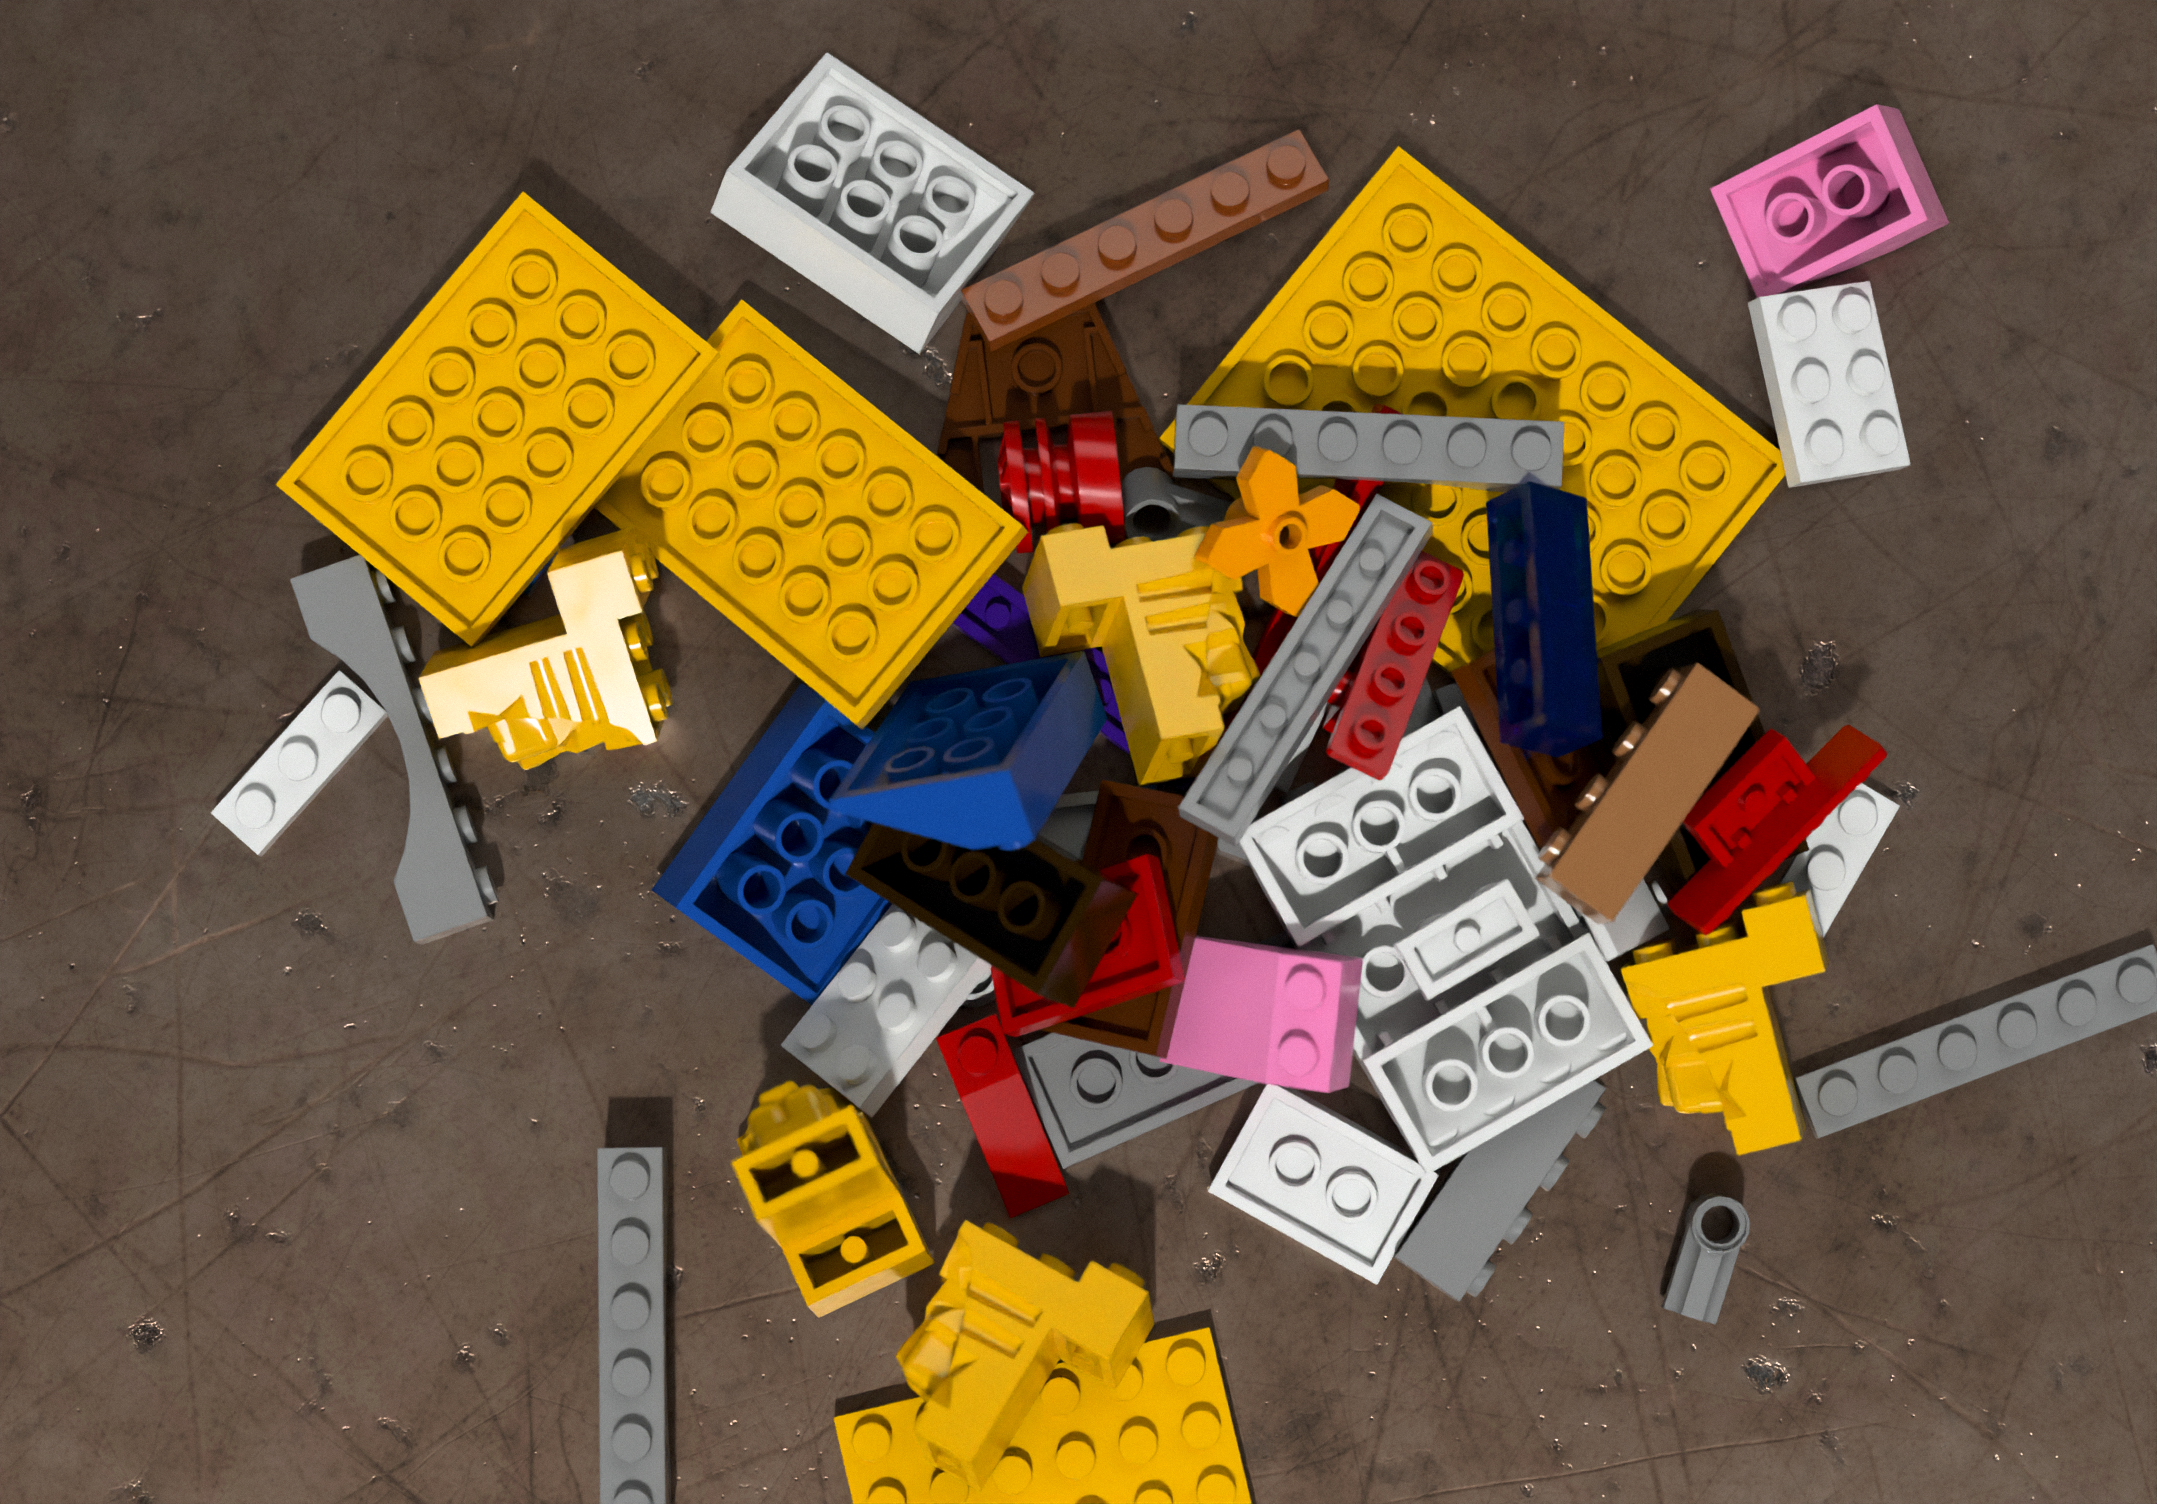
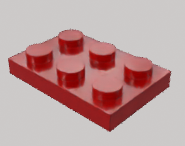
[990,854,1185,1037]

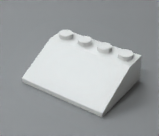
[711,53,1034,354]

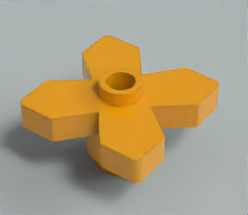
[1195,446,1360,618]

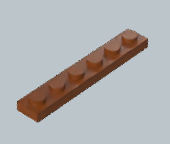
[961,129,1329,352]

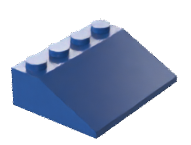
[830,651,1107,850]
[652,683,892,1005]

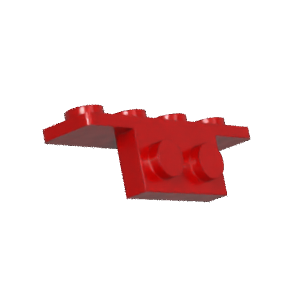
[1322,551,1464,781]
[1668,725,1887,935]

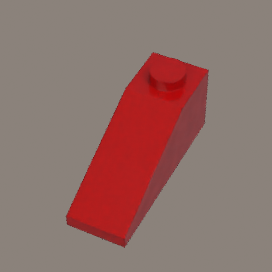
[936,1014,1070,1218]

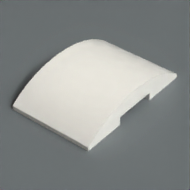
[1239,706,1653,1175]

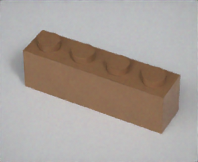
[1535,663,1760,924]

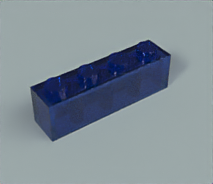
[1486,481,1602,758]

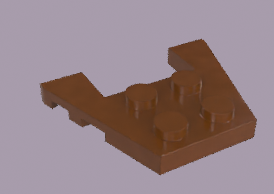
[937,303,1175,495]

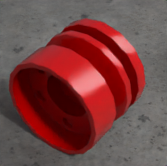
[997,410,1125,554]

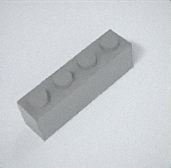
[1393,1080,1606,1301]

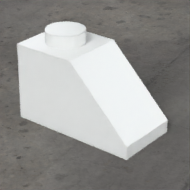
[1572,879,1672,962]

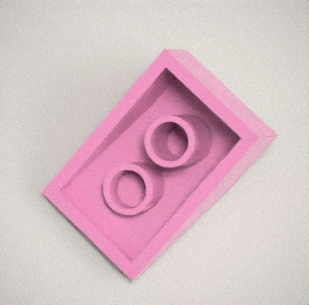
[1710,104,1949,298]
[1159,936,1363,1093]

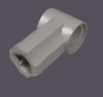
[1121,467,1232,542]
[1661,1193,1750,1325]

